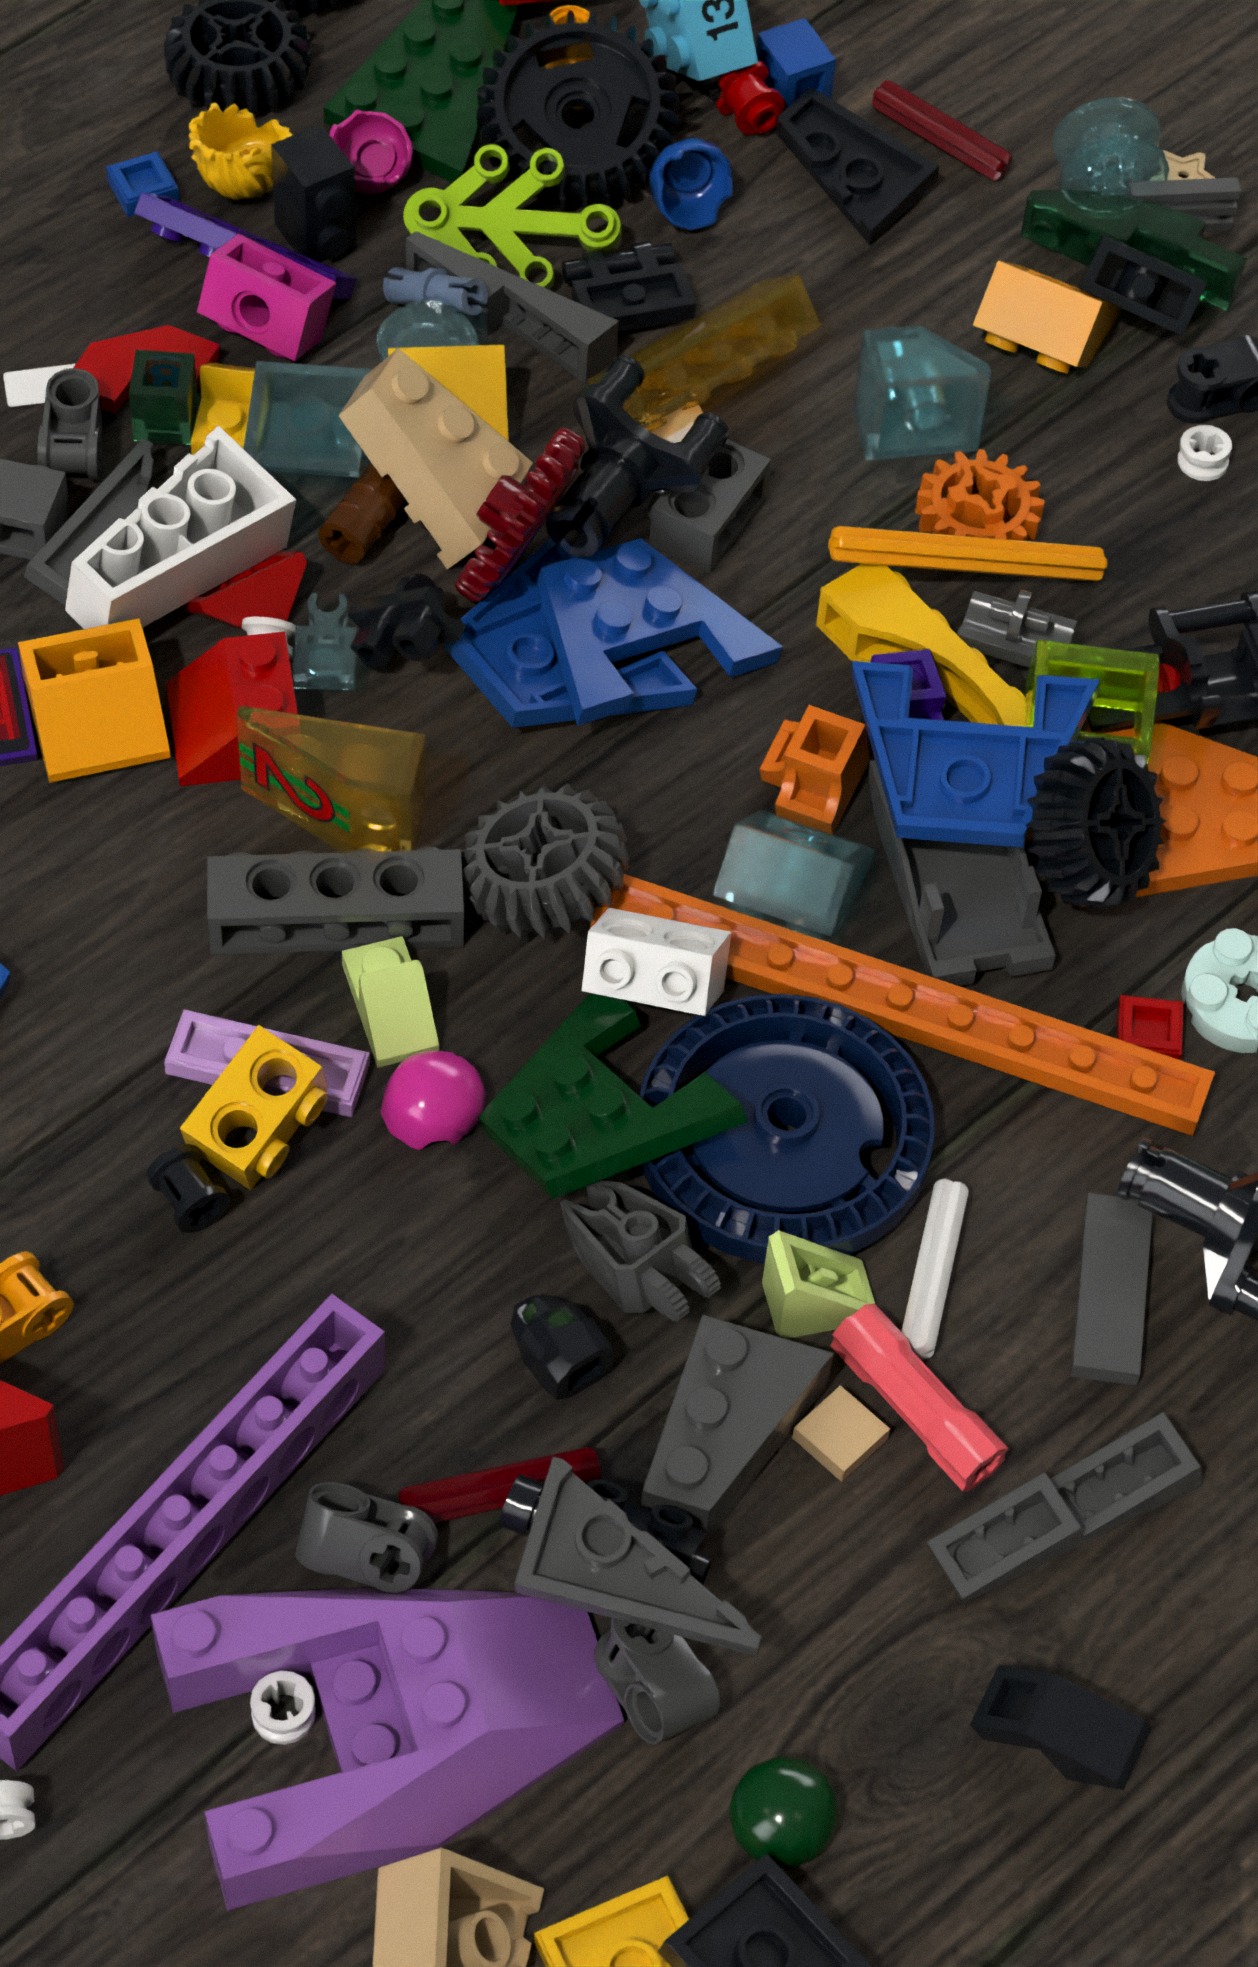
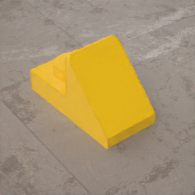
[191,363,270,456]

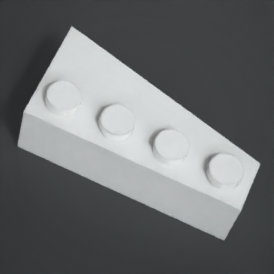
[65,425,296,629]

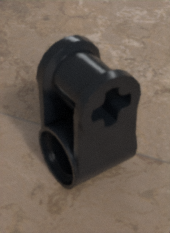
[1166,335,1258,424]

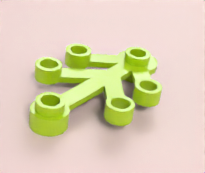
[403,144,622,290]

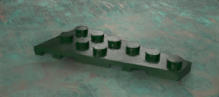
[323,0,521,183]

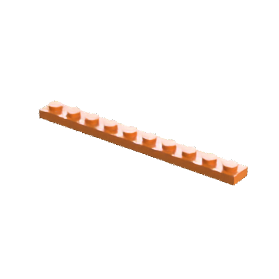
[590,874,1215,1136]

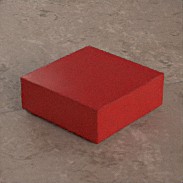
[1116,995,1183,1060]

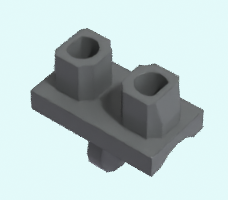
[957,589,1077,682]

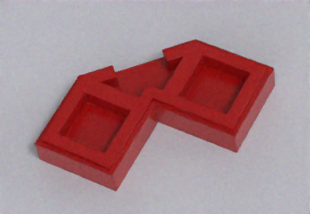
[73,325,220,415]

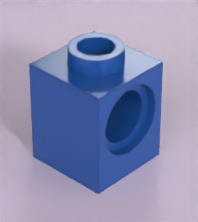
[756,18,836,111]

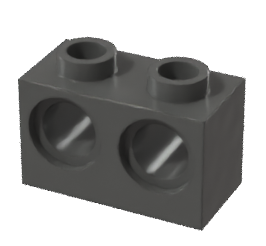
[646,439,771,574]

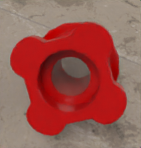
[716,61,785,135]

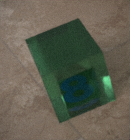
[129,350,198,444]

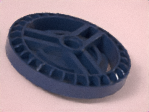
[639,994,935,1263]

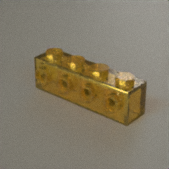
[588,274,821,432]

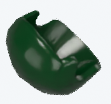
[728,1756,839,1869]

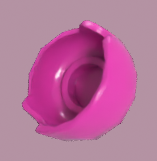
[329,110,413,195]
[381,1051,487,1150]

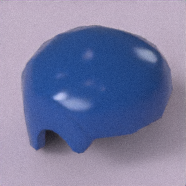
[650,137,733,231]

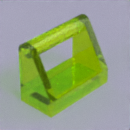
[1025,640,1159,764]

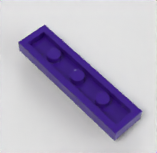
[134,192,358,300]

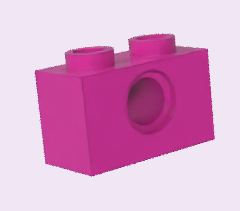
[197,234,336,362]

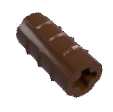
[318,462,407,564]

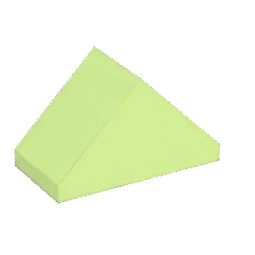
[762,1230,875,1339]

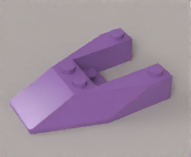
[151,1588,624,1911]

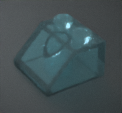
[853,326,991,460]
[243,361,373,478]
[713,809,876,940]

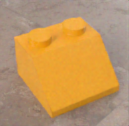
[973,261,1121,374]

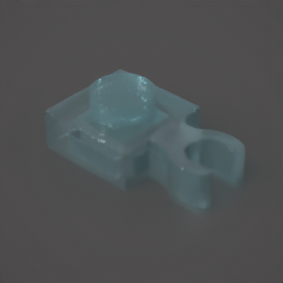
[293,593,357,690]

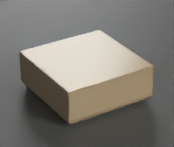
[792,1385,890,1482]

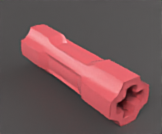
[830,1304,1009,1491]

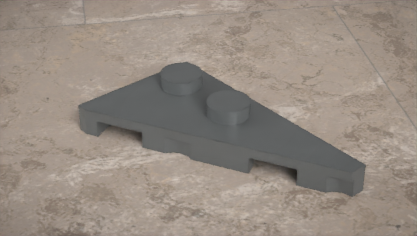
[514,1457,762,1657]

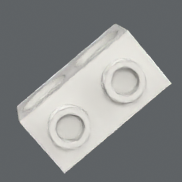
[581,908,731,1016]

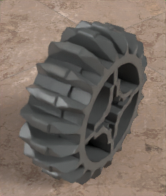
[461,783,630,940]

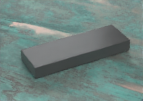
[1070,1193,1152,1386]

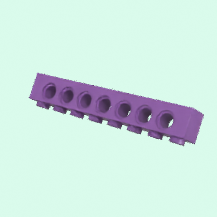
[0,1294,386,1771]

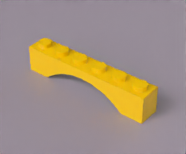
[816,564,1035,842]

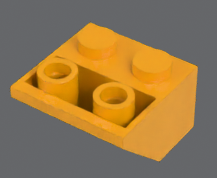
[18,618,171,783]

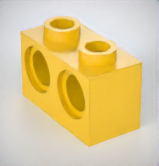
[180,1024,328,1190]

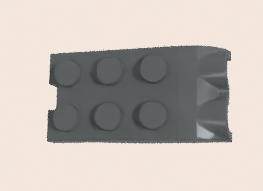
[869,760,1056,986]

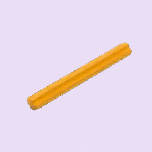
[828,526,1107,582]

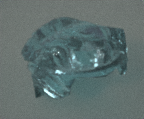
[377,300,479,362]

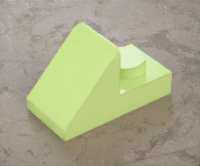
[342,936,439,1068]

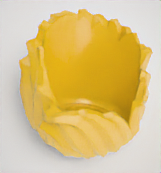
[189,103,293,201]

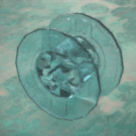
[1052,97,1169,216]

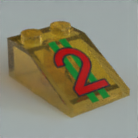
[237,705,426,852]

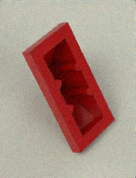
[182,551,307,631]

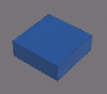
[106,151,179,217]

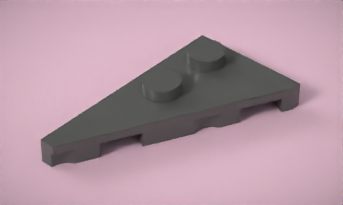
[24,438,153,606]

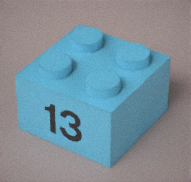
[639,0,758,81]

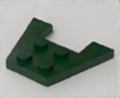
[479,993,748,1199]

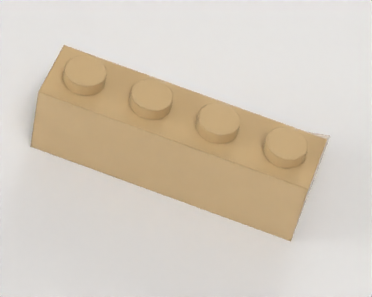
[373,1848,544,1967]

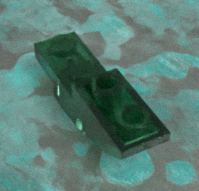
[1020,189,1247,311]

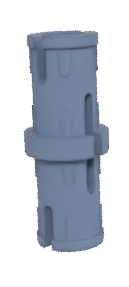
[383,267,488,315]

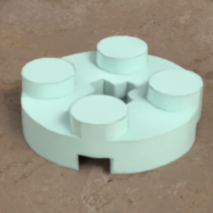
[1181,928,1258,1053]

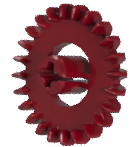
[455,428,585,602]

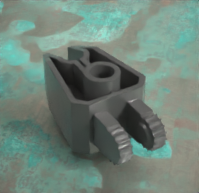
[560,1180,721,1323]

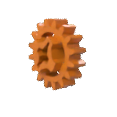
[915,449,1044,541]

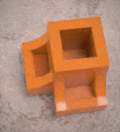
[759,705,870,836]

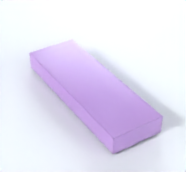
[164,1009,370,1117]

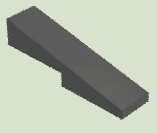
[406,231,619,384]
[927,1412,1203,1604]

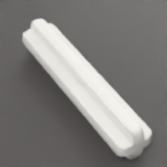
[901,1178,969,1360]

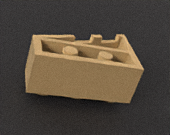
[338,348,533,570]

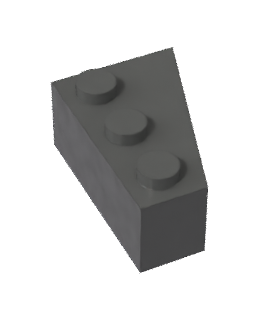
[641,1315,834,1547]

